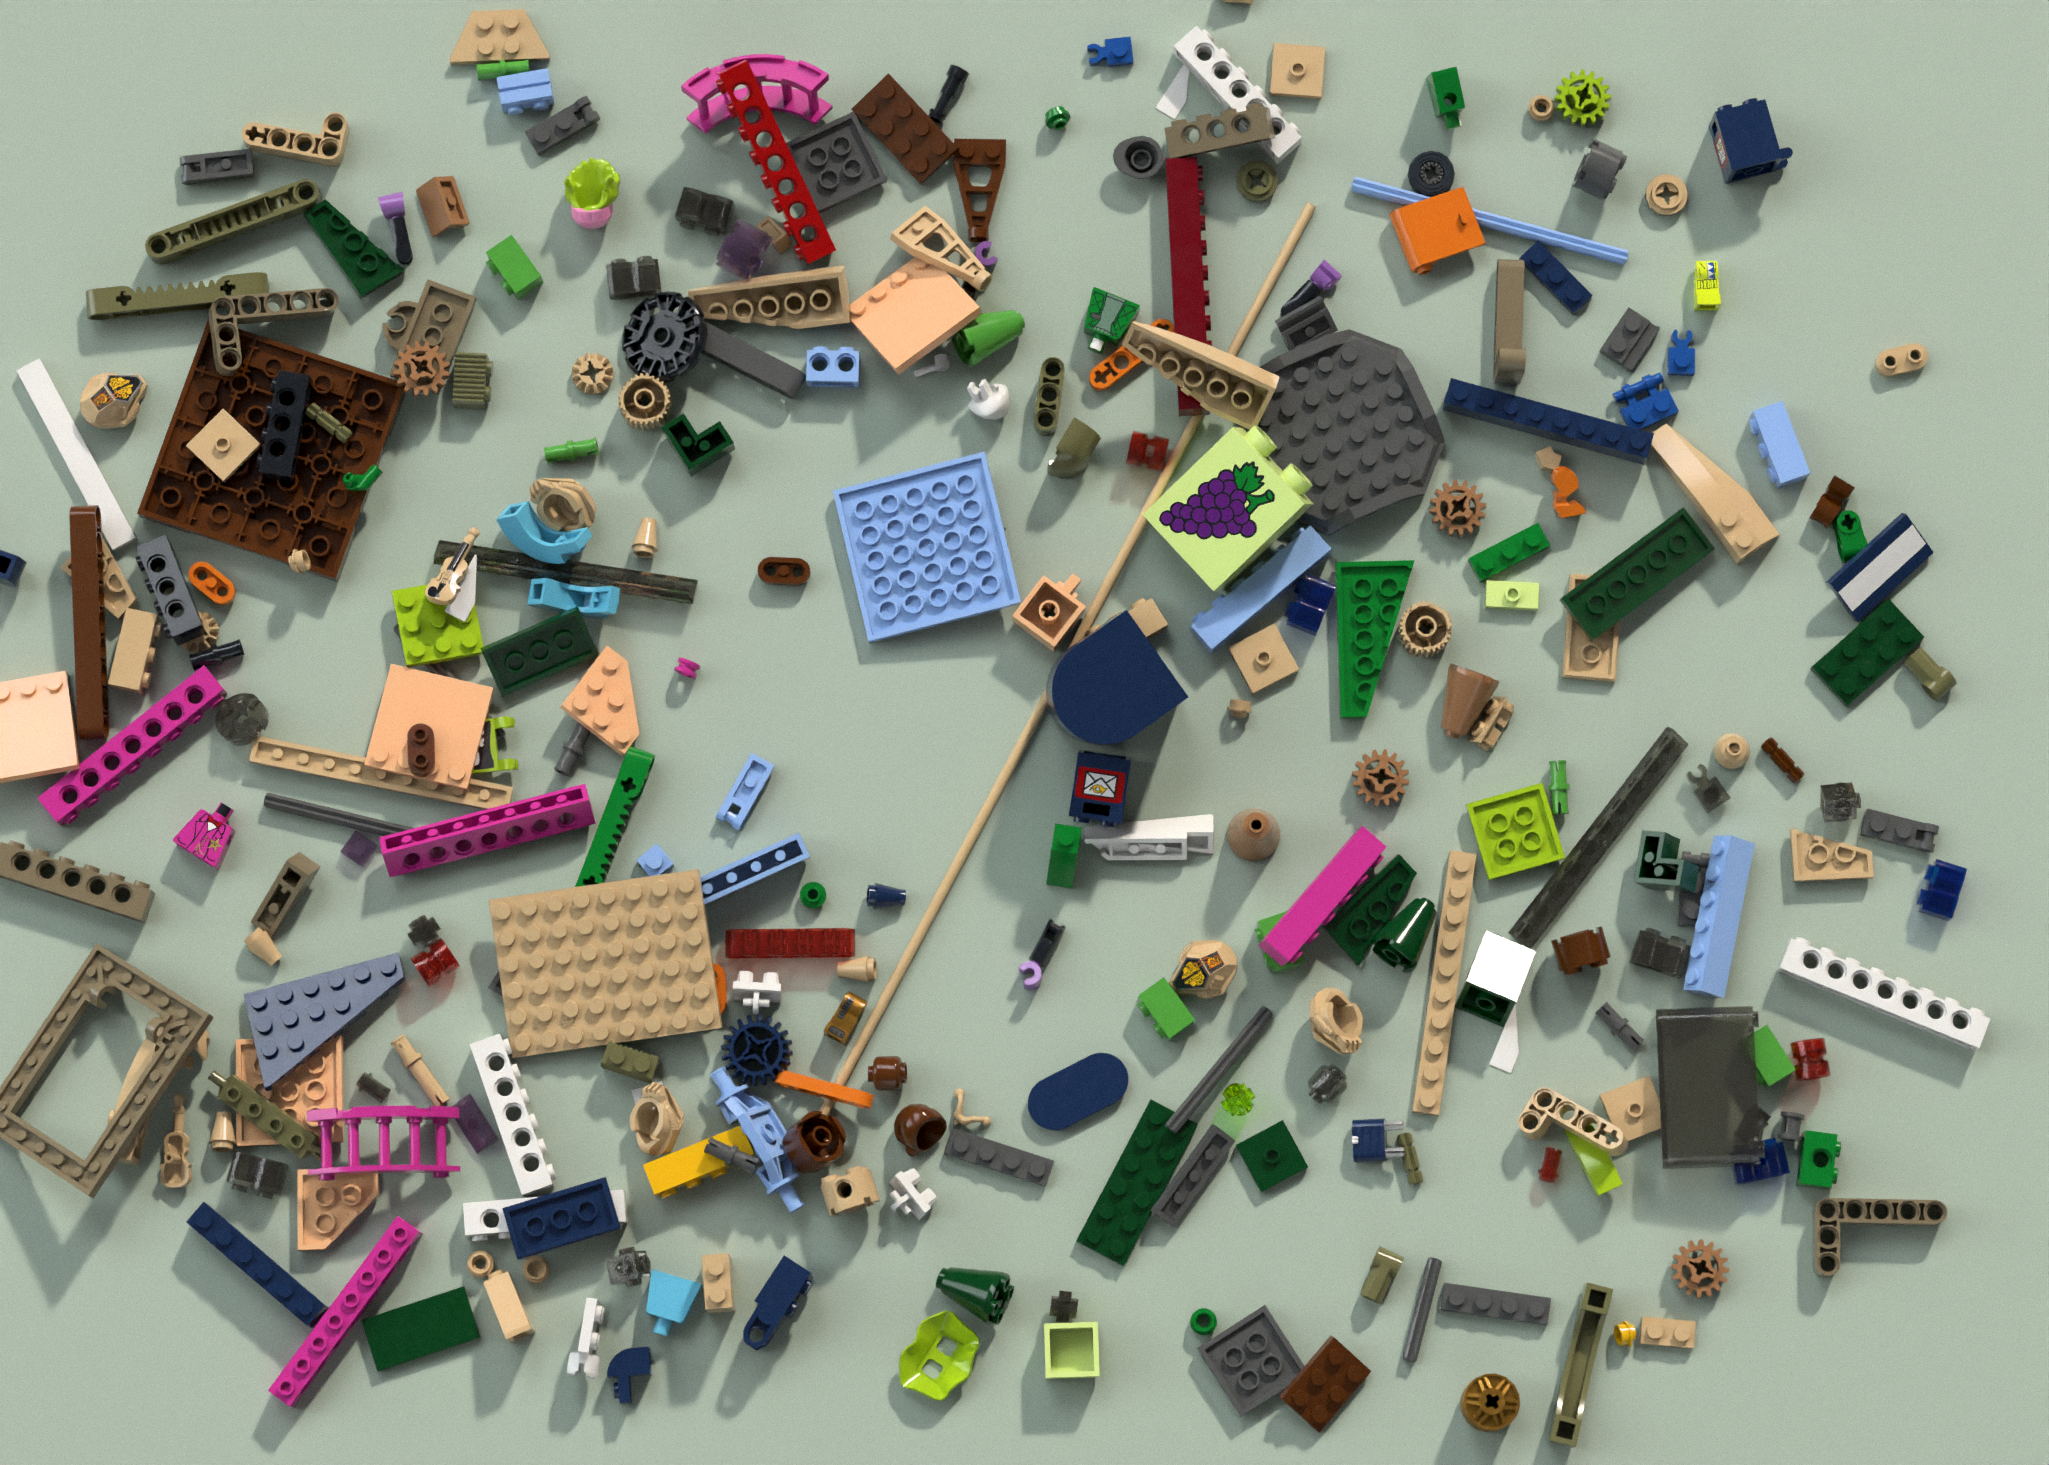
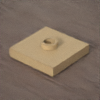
[1270,43,1325,99]
[186,409,261,483]
[1228,623,1299,695]
[1599,1076,1669,1141]

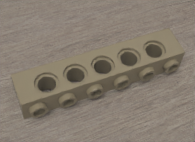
[0,840,155,924]

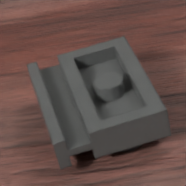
[1275,296,1338,351]
[1599,307,1660,372]

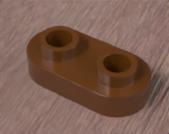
[758,557,810,586]
[407,723,435,777]

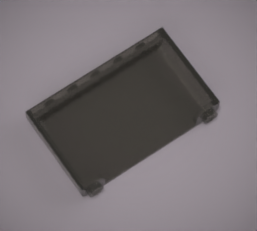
[1656,1006,1765,1169]

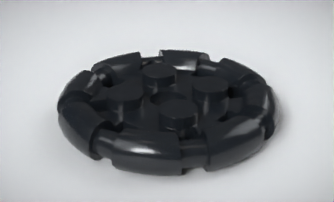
[622,291,708,383]

